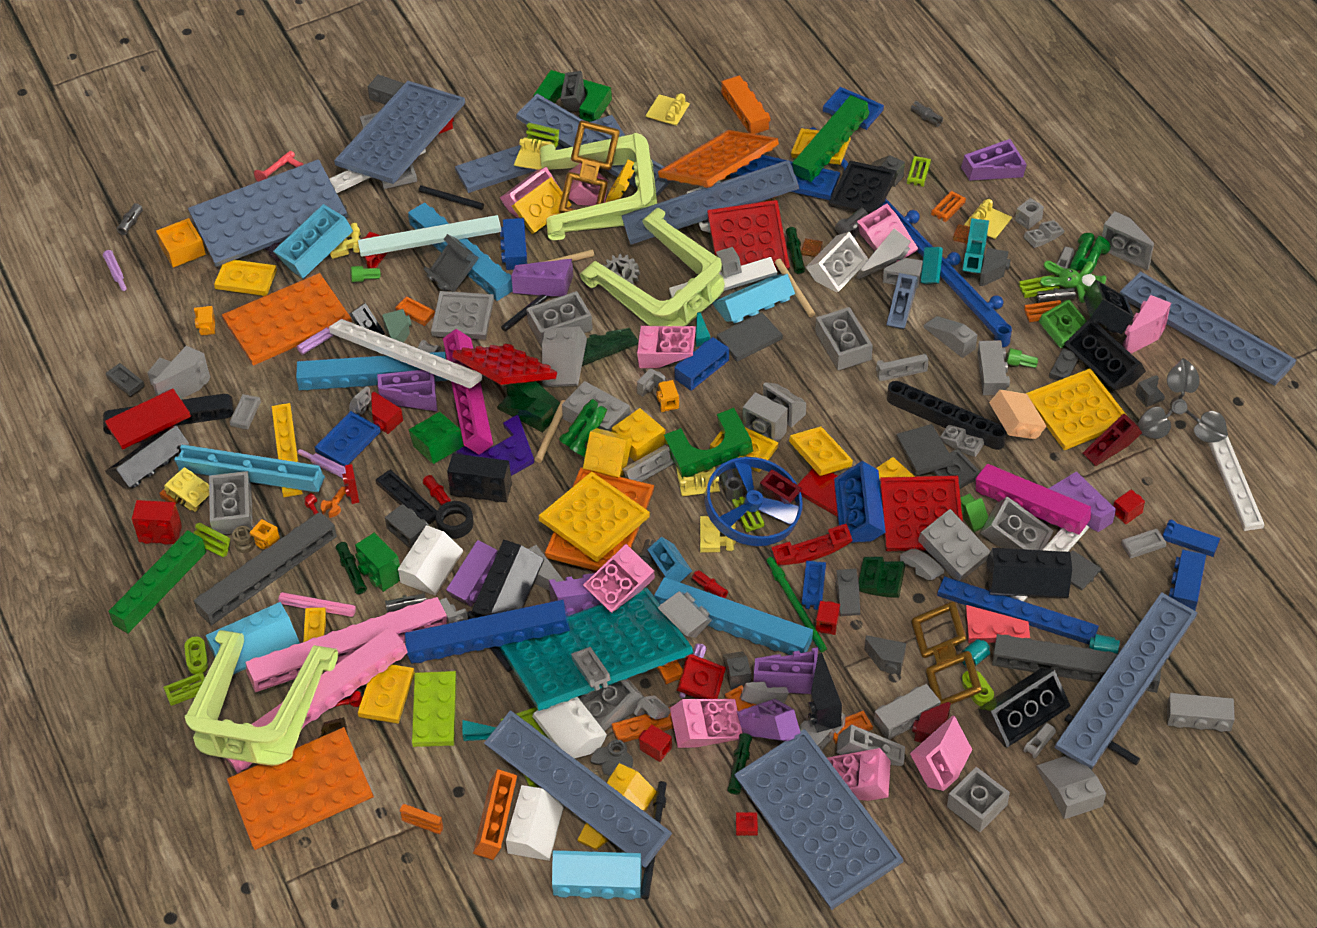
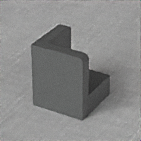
[1136,375,1165,407]

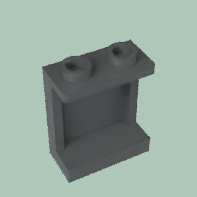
[423,234,479,292]

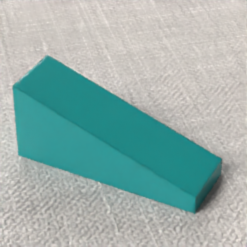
[696,312,710,347]
[462,720,496,741]

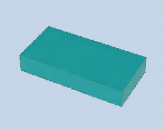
[921,247,943,284]

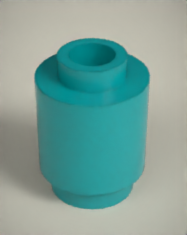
[1089,634,1120,654]
[962,639,990,666]

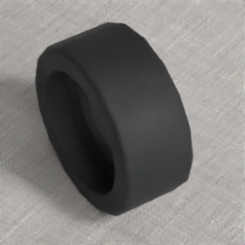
[436,501,474,539]

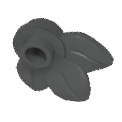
[591,739,633,776]

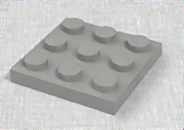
[431,291,494,340]

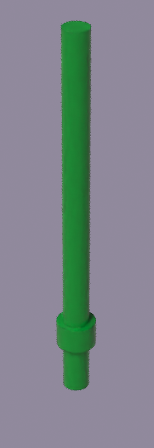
[766,557,827,652]

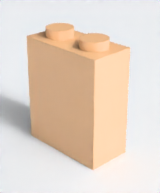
[989,389,1047,439]

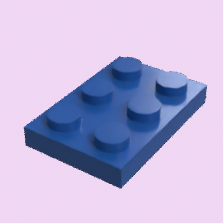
[823,87,884,130]
[314,411,381,467]

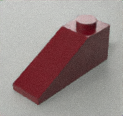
[1083,413,1142,466]

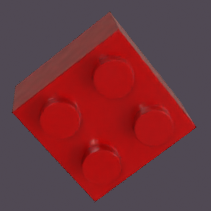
[131,500,182,545]

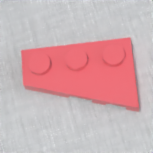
[966,605,1030,643]

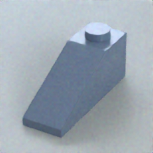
[887,273,918,329]

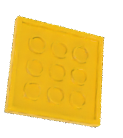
[1026,368,1126,450]
[539,472,650,562]

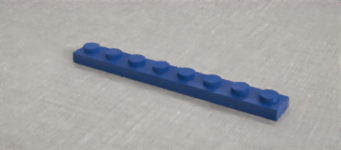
[937,576,1099,645]

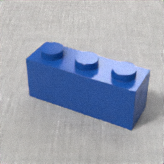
[500,218,527,270]
[675,337,729,391]
[1169,549,1206,611]

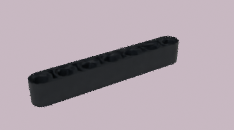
[887,381,1007,450]
[103,394,233,435]

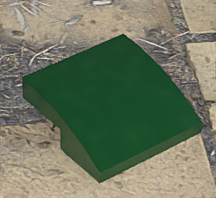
[858,557,905,598]

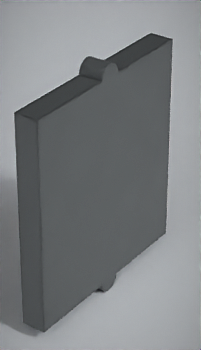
[1070,550,1101,591]

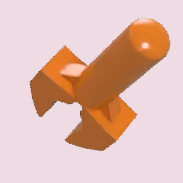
[321,486,346,518]

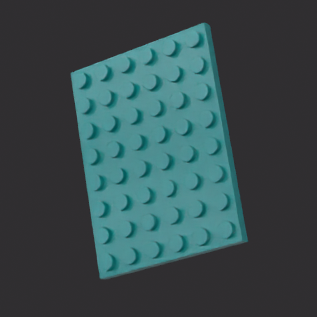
[499,588,693,711]

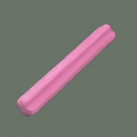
[278,592,356,617]

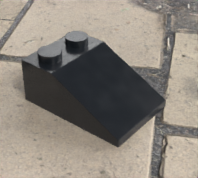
[808,653,842,733]

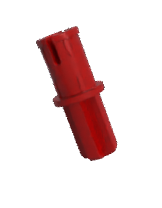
[423,475,451,506]
[692,570,728,598]

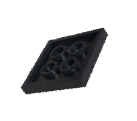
[828,161,898,214]

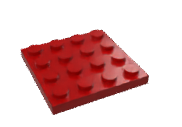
[707,200,790,271]
[452,344,557,385]
[880,476,963,551]

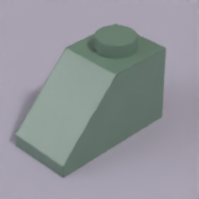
[382,309,412,343]

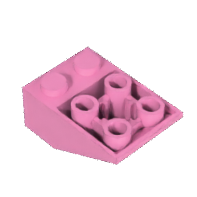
[857,204,918,262]
[1122,295,1171,353]
[637,326,696,368]
[583,544,655,613]
[670,699,742,748]
[910,716,972,791]
[827,748,891,801]

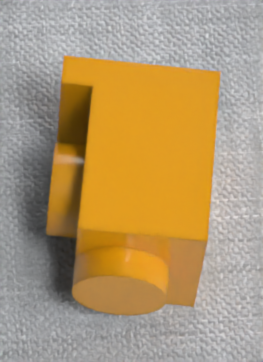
[194,306,215,335]
[656,380,679,412]
[249,519,280,550]

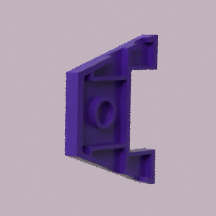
[456,415,534,476]

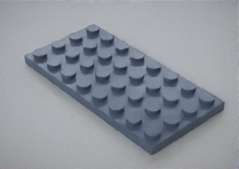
[334,81,465,184]
[188,159,347,267]
[734,729,903,910]

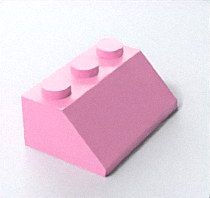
[500,167,562,218]

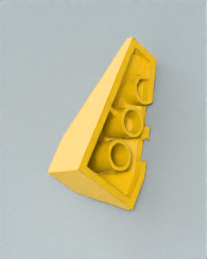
[577,763,657,850]

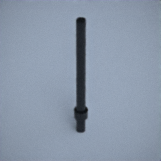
[640,781,667,900]

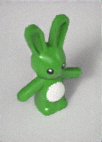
[1040,261,1107,303]

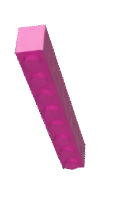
[443,329,493,455]

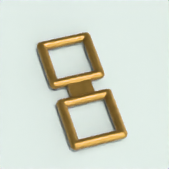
[559,120,620,213]
[911,601,982,705]

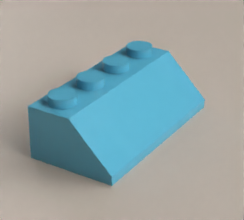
[273,204,353,278]
[713,274,795,323]
[206,602,300,674]
[552,850,642,900]

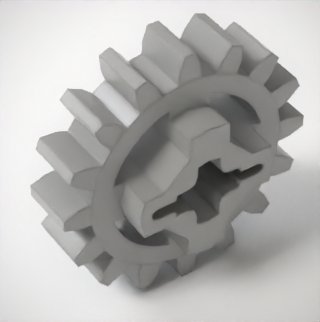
[603,254,640,286]

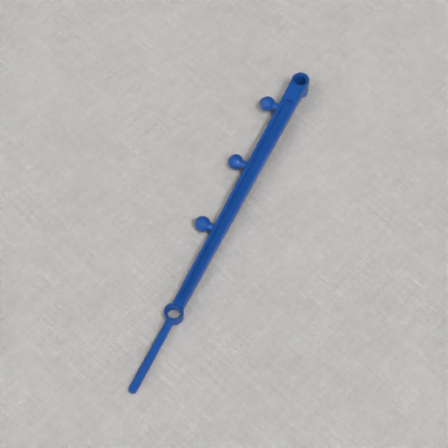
[810,127,1012,347]

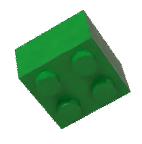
[408,412,464,464]
[355,532,400,592]

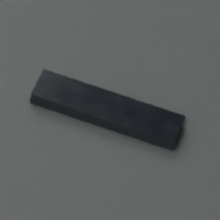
[376,469,437,525]

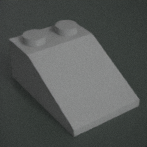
[1102,211,1154,271]
[856,228,911,279]
[542,326,587,387]
[153,346,210,399]
[980,497,1054,550]
[579,679,644,731]
[1036,756,1106,819]

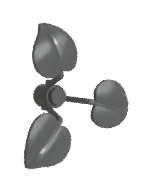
[1137,358,1228,442]

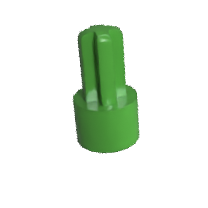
[350,266,381,282]
[1006,348,1038,368]

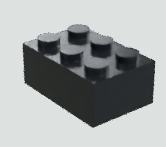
[1083,279,1134,335]
[447,453,512,503]

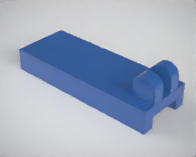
[1163,520,1220,557]
[802,561,826,610]

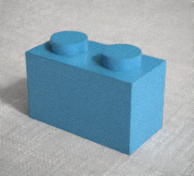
[647,537,692,582]

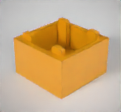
[156,218,206,267]

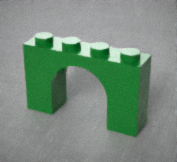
[533,70,612,122]
[664,408,753,479]

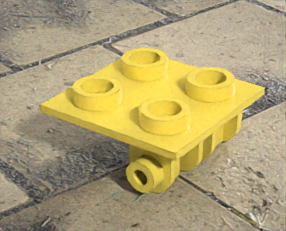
[646,93,690,126]
[514,137,556,170]
[964,199,1012,239]
[164,467,209,512]
[676,467,720,496]

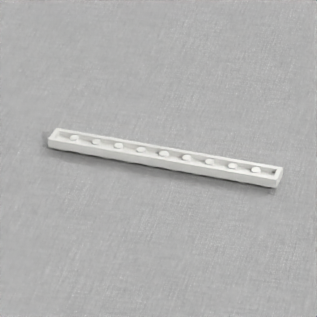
[329,319,482,388]

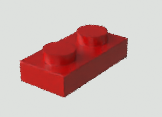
[342,464,359,504]

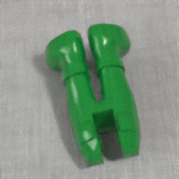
[1069,233,1111,274]
[559,399,607,457]

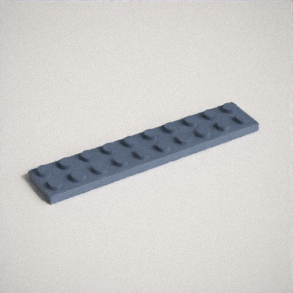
[516,94,671,196]
[455,115,625,193]
[621,160,799,244]
[1120,271,1296,386]
[1055,592,1198,770]
[484,710,672,868]

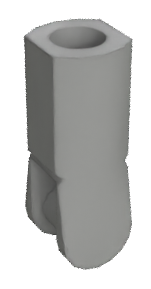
[1057,246,1075,269]
[1023,723,1056,758]

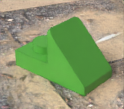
[960,494,989,533]

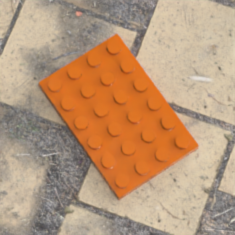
[658,130,779,188]
[222,273,352,366]
[545,467,654,571]
[227,727,374,850]

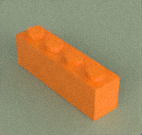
[721,75,771,134]
[473,769,517,860]

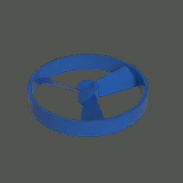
[704,457,803,546]

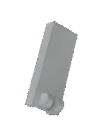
[876,354,928,382]
[623,445,674,482]
[571,647,610,691]

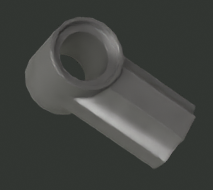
[835,207,868,239]
[719,468,743,502]

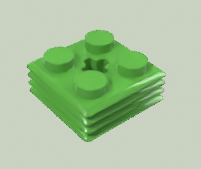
[1039,299,1087,348]

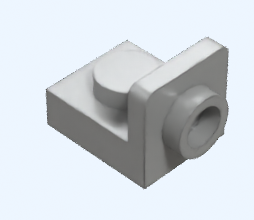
[637,368,666,397]
[439,598,468,624]
[634,695,671,719]

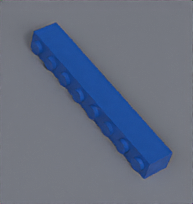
[405,600,570,664]

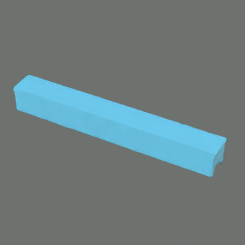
[174,444,325,492]

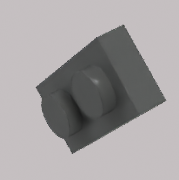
[1049,348,1079,381]
[106,363,145,397]

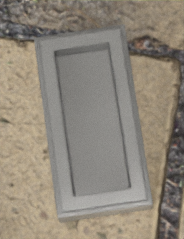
[229,394,261,430]
[1121,528,1166,559]

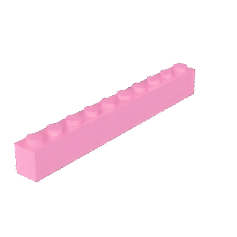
[246,597,447,693]
[226,627,408,773]

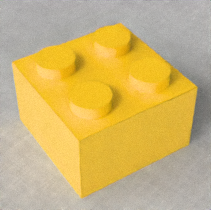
[612,408,665,462]
[583,428,633,477]

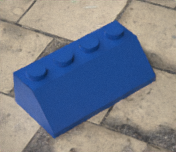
[834,461,886,542]

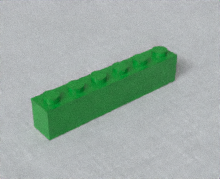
[792,95,869,182]
[108,530,206,634]

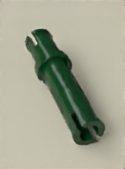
[785,227,806,274]
[335,542,367,594]
[727,733,752,795]

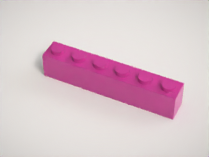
[976,464,1091,535]

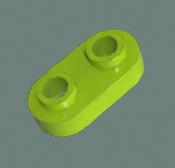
[184,637,208,674]
[962,671,994,706]

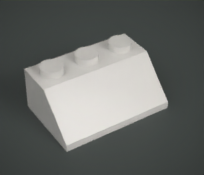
[806,232,868,292]
[398,525,463,596]
[532,697,607,758]
[506,785,564,861]

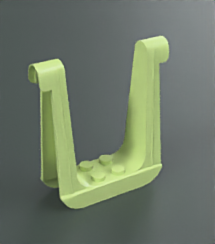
[540,133,657,240]
[579,208,725,326]
[185,630,338,765]

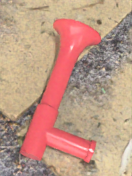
[254,151,303,182]

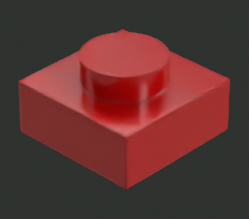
[736,812,758,836]

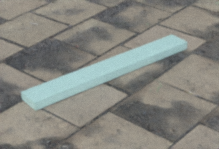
[358,215,501,257]

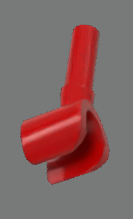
[304,493,319,515]
[335,691,363,707]

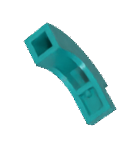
[963,218,989,273]

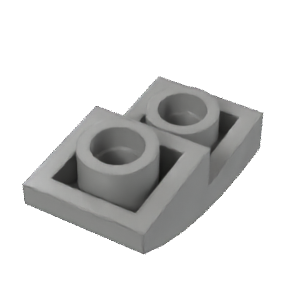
[1024,220,1065,248]
[349,386,371,416]
[940,425,984,457]
[900,549,944,580]
[740,682,789,705]

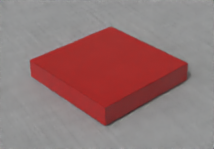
[677,654,726,699]

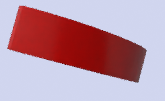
[771,523,853,565]

